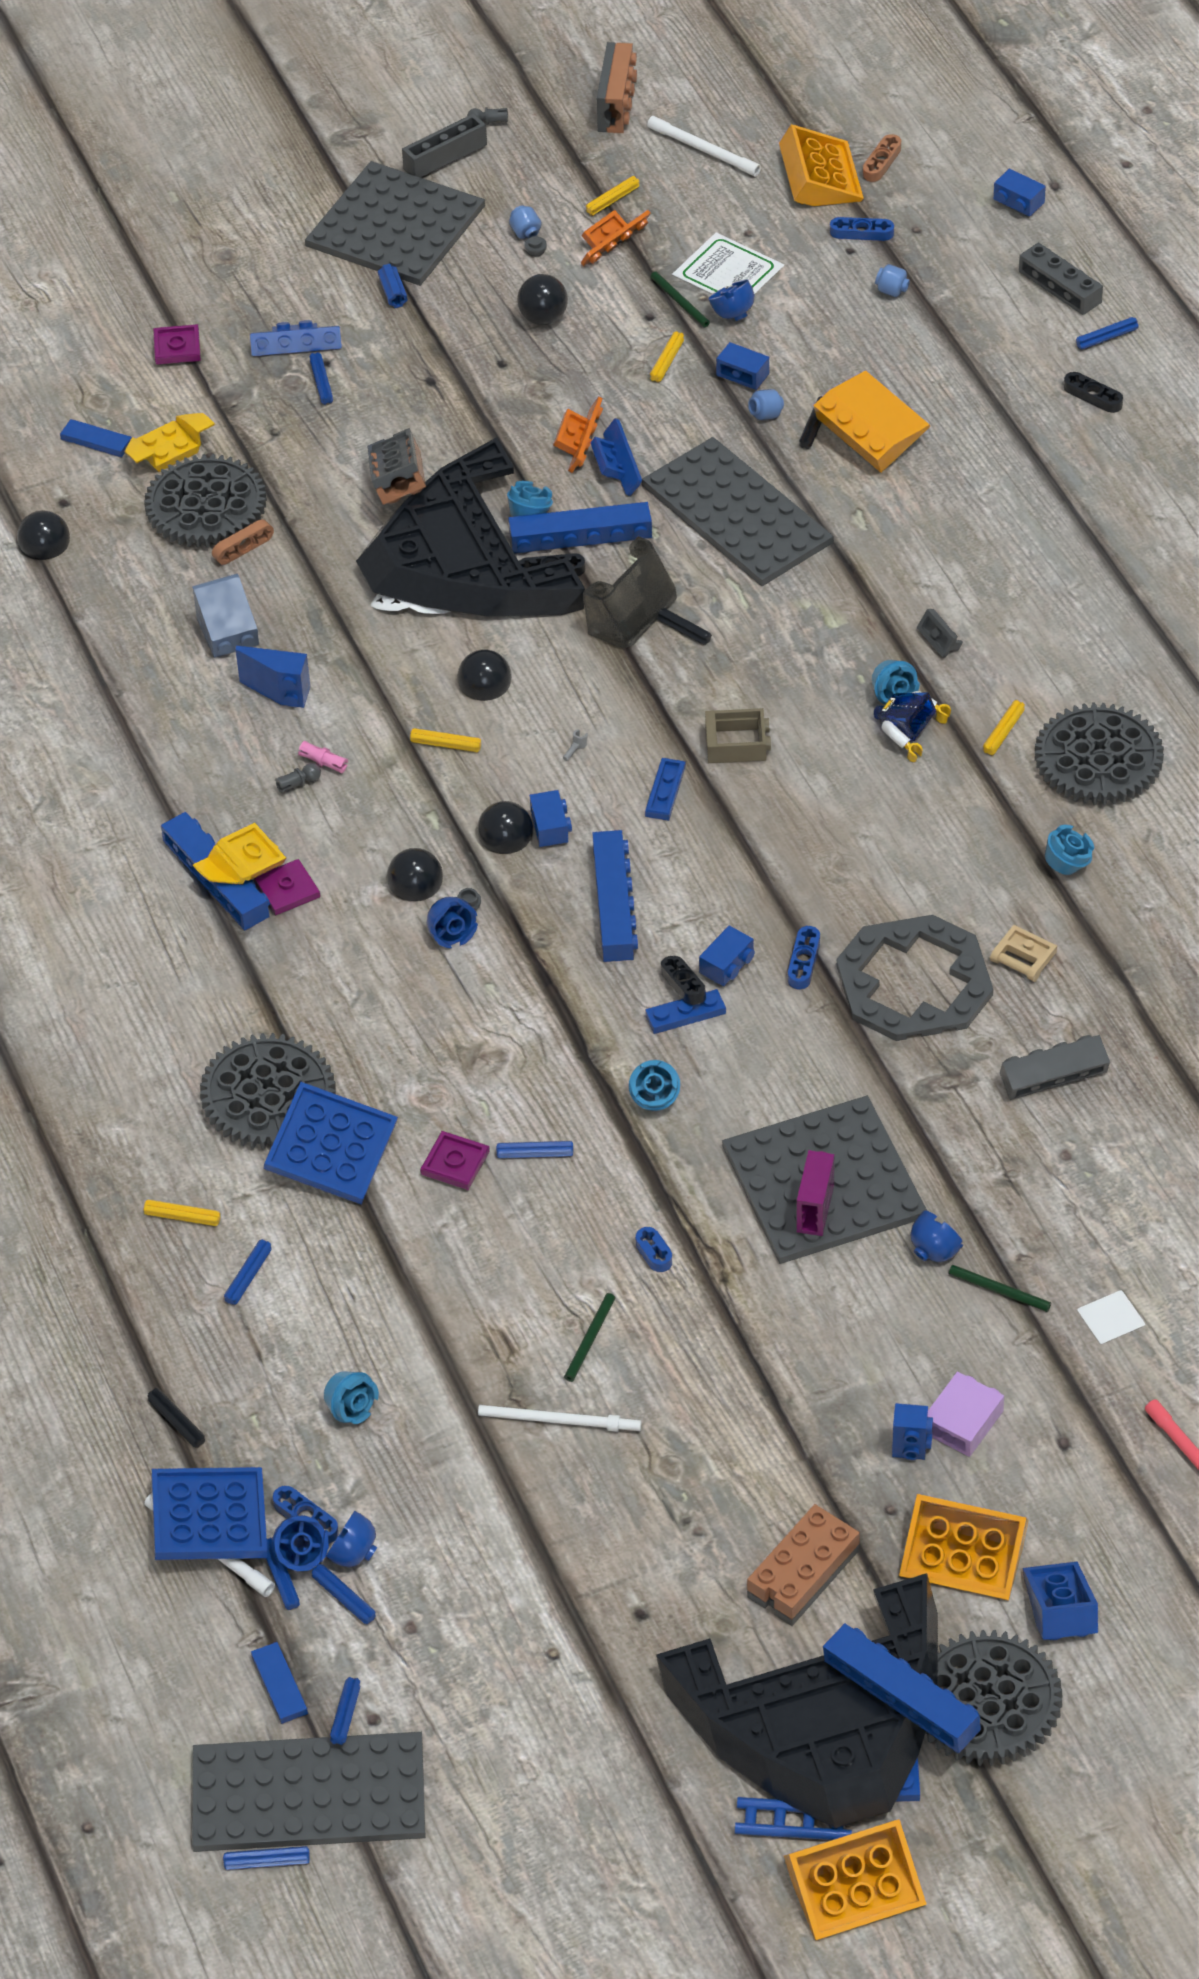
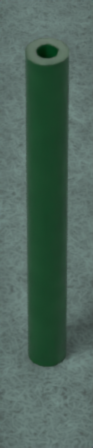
[650,271,710,328]
[949,1265,1051,1312]
[564,1293,616,1382]

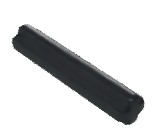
[799,396,822,449]
[650,604,712,645]
[147,1388,205,1448]

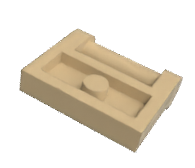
[990,925,1057,982]

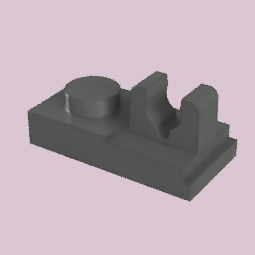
[917,609,963,657]

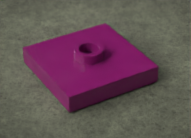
[153,324,201,365]
[254,859,321,916]
[420,1131,490,1190]

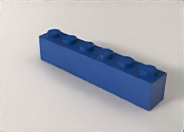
[508,502,652,554]
[161,812,270,931]
[592,830,638,962]
[823,1623,981,1753]

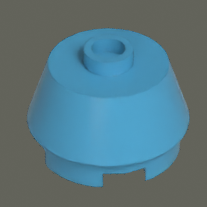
[507,481,553,517]
[871,660,920,707]
[1045,825,1095,875]
[629,1060,680,1111]
[324,1371,379,1424]

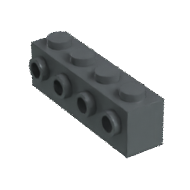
[402,113,487,178]
[1019,242,1103,315]
[1000,1035,1110,1100]

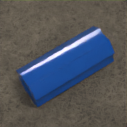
[378,264,408,308]

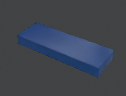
[60,419,132,457]
[645,758,686,821]
[251,1642,308,1724]

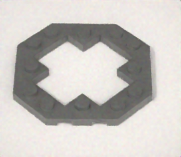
[836,914,994,1041]

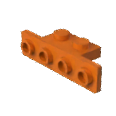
[581,210,651,266]
[553,396,603,473]

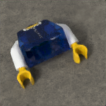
[874,691,951,762]

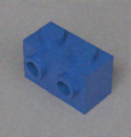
[993,168,1046,217]
[716,342,770,390]
[529,790,572,847]
[699,925,755,987]
[892,1403,933,1460]

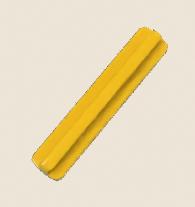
[586,176,640,216]
[650,331,684,382]
[983,700,1025,755]
[410,728,481,752]
[144,1199,221,1226]

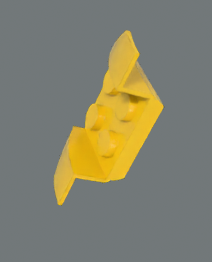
[125,413,215,472]
[193,823,286,884]

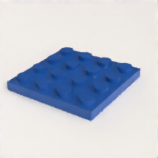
[263,1082,398,1205]
[151,1467,267,1560]

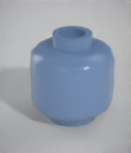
[509,205,542,239]
[875,264,910,297]
[748,389,784,420]

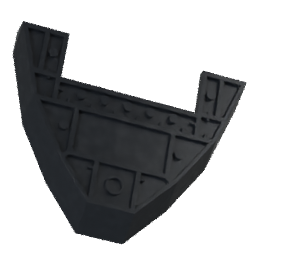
[356,437,585,617]
[656,1573,938,1828]

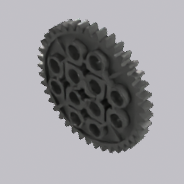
[144,454,267,548]
[1035,702,1164,805]
[200,1033,336,1150]
[925,1630,1063,1766]

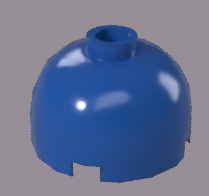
[709,279,755,321]
[426,897,478,948]
[910,1211,963,1262]
[326,1511,377,1567]
[272,1515,329,1571]

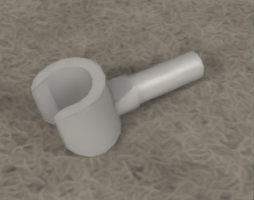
[563,729,588,761]

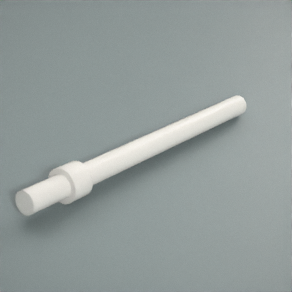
[478,1405,642,1432]

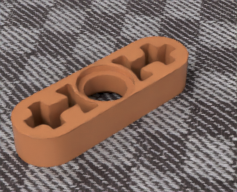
[863,134,901,182]
[212,519,274,565]

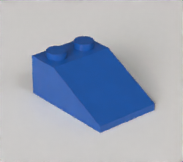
[235,646,311,708]
[1023,1561,1098,1640]

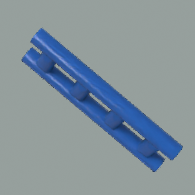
[735,1797,852,1840]

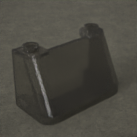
[583,536,677,648]

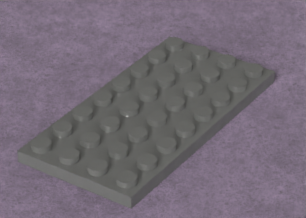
[642,437,834,586]
[192,1731,426,1852]

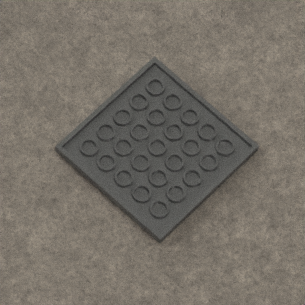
[305,161,485,286]
[722,1095,927,1264]

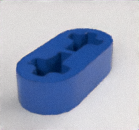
[635,1227,672,1272]

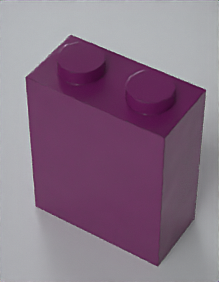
[797,1150,835,1236]

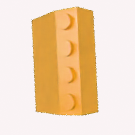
[779,124,864,206]
[813,370,930,473]
[899,1494,1029,1600]
[784,1819,927,1940]

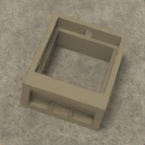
[705,708,771,763]

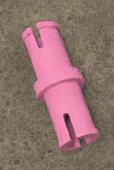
[298,741,348,773]

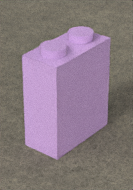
[928,1371,1004,1457]

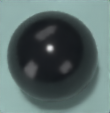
[517,274,568,325]
[17,510,70,560]
[458,649,512,701]
[477,801,533,854]
[387,848,443,901]

